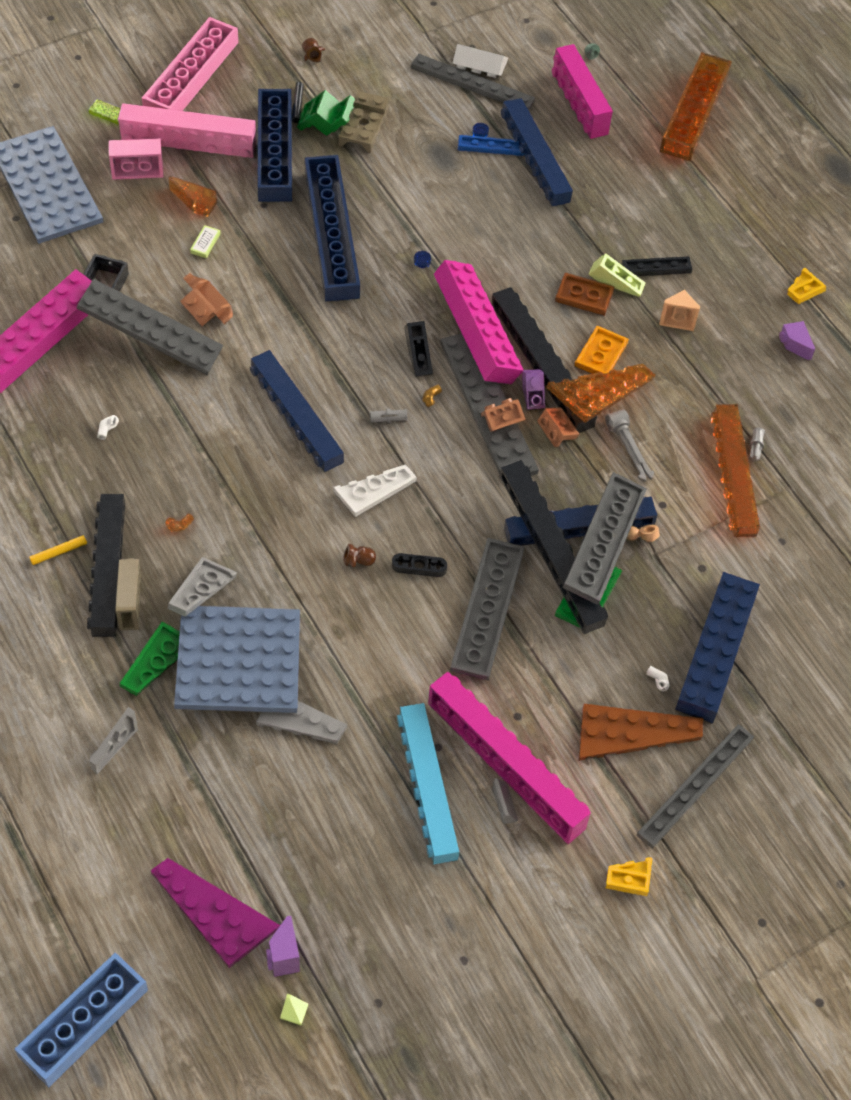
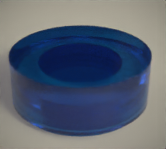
[472,123,489,137]
[414,251,431,268]

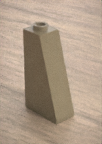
[116,558,140,631]

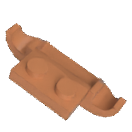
[180,273,233,327]

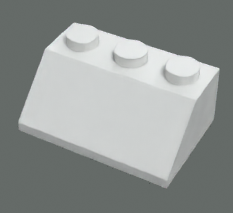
[453,44,508,78]

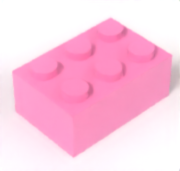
[109,139,163,180]

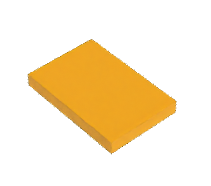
[574,326,629,380]

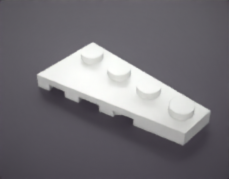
[334,465,417,517]

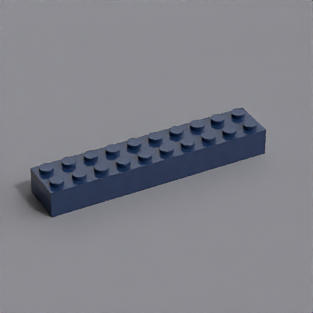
[304,155,360,302]

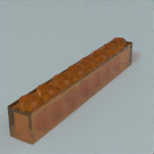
[711,404,760,537]

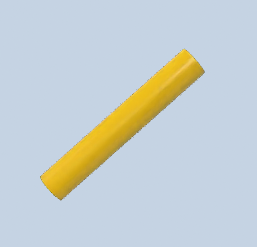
[29,535,87,565]

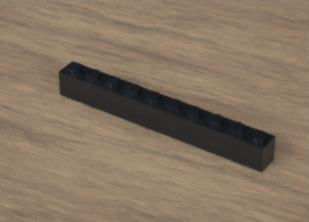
[491,287,597,433]
[499,460,608,634]

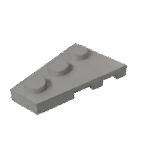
[89,707,138,774]

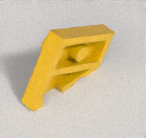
[787,268,826,304]
[605,857,652,896]

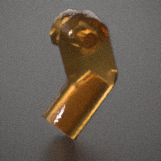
[165,513,194,531]

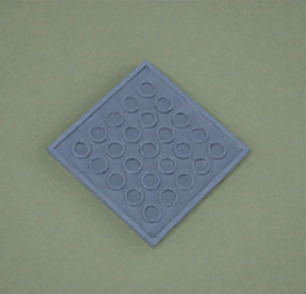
[174,606,300,713]

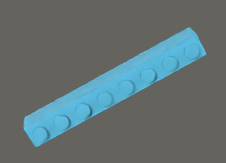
[397,703,459,865]

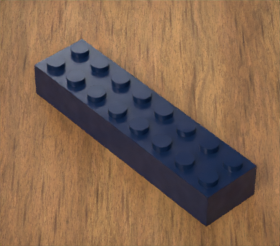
[258,89,292,202]
[675,572,760,723]

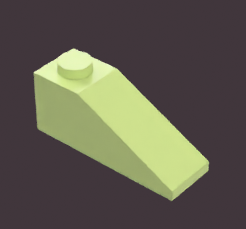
[589,253,645,297]

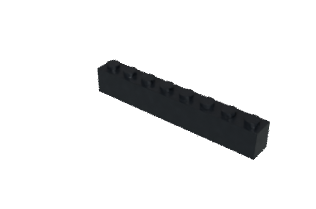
[87,494,125,637]

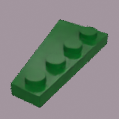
[119,621,180,696]

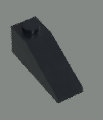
[404,321,433,377]

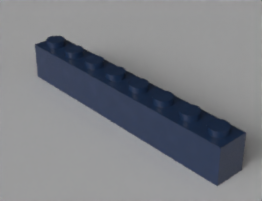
[501,98,573,206]
[250,350,344,472]
[504,496,658,546]

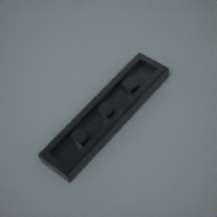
[621,256,693,276]

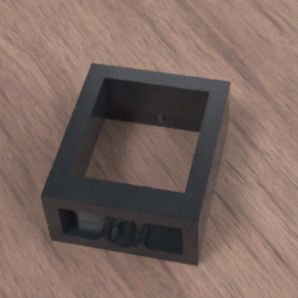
[83,254,129,292]

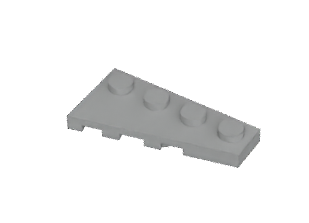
[167,557,237,616]
[256,701,347,744]

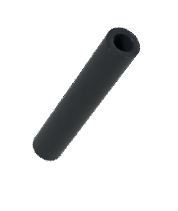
[292,82,304,123]

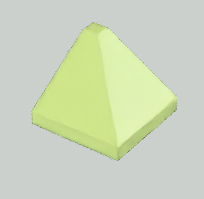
[280,994,308,1025]

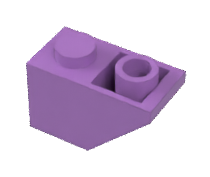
[522,369,545,410]

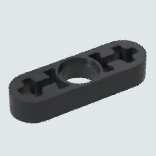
[392,553,447,577]

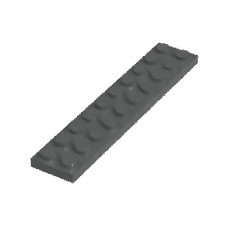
[440,333,539,476]

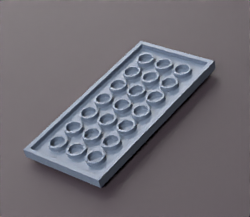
[0,126,103,244]

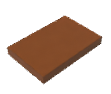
[555,273,615,316]

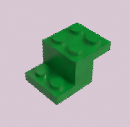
[297,90,355,136]

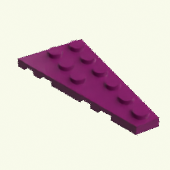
[151,858,280,968]

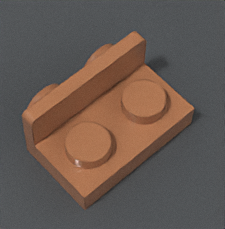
[481,398,526,432]
[537,408,579,447]

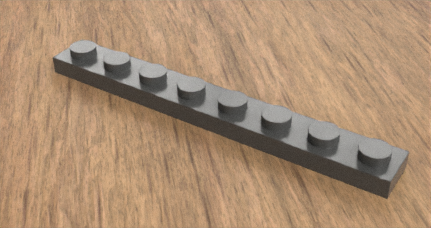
[411,53,535,110]
[636,724,754,849]

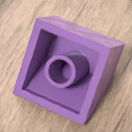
[266,916,300,977]

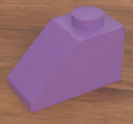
[779,321,815,360]

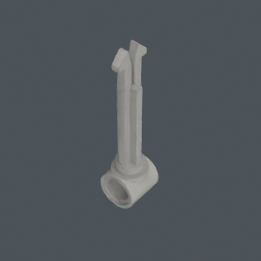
[605,409,654,482]

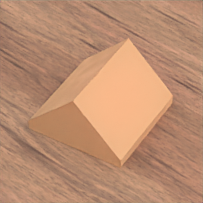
[659,290,700,331]

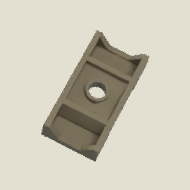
[339,91,389,153]

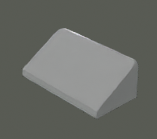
[492,778,518,824]

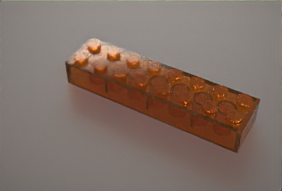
[659,52,732,162]

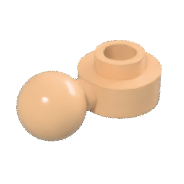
[626,525,660,542]

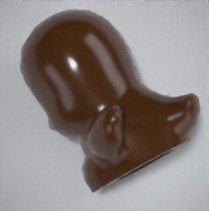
[302,38,325,63]
[343,544,376,568]

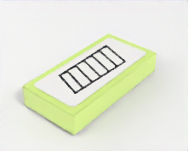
[190,225,220,259]

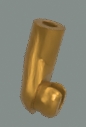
[422,384,442,407]

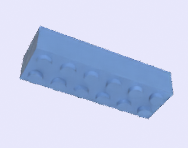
[15,953,148,1088]

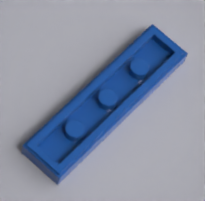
[458,135,524,156]

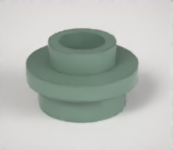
[584,43,600,60]

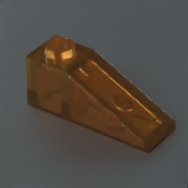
[169,176,217,217]

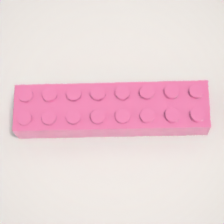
[142,17,238,111]
[118,103,257,158]

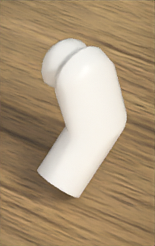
[97,415,119,440]
[646,666,670,691]

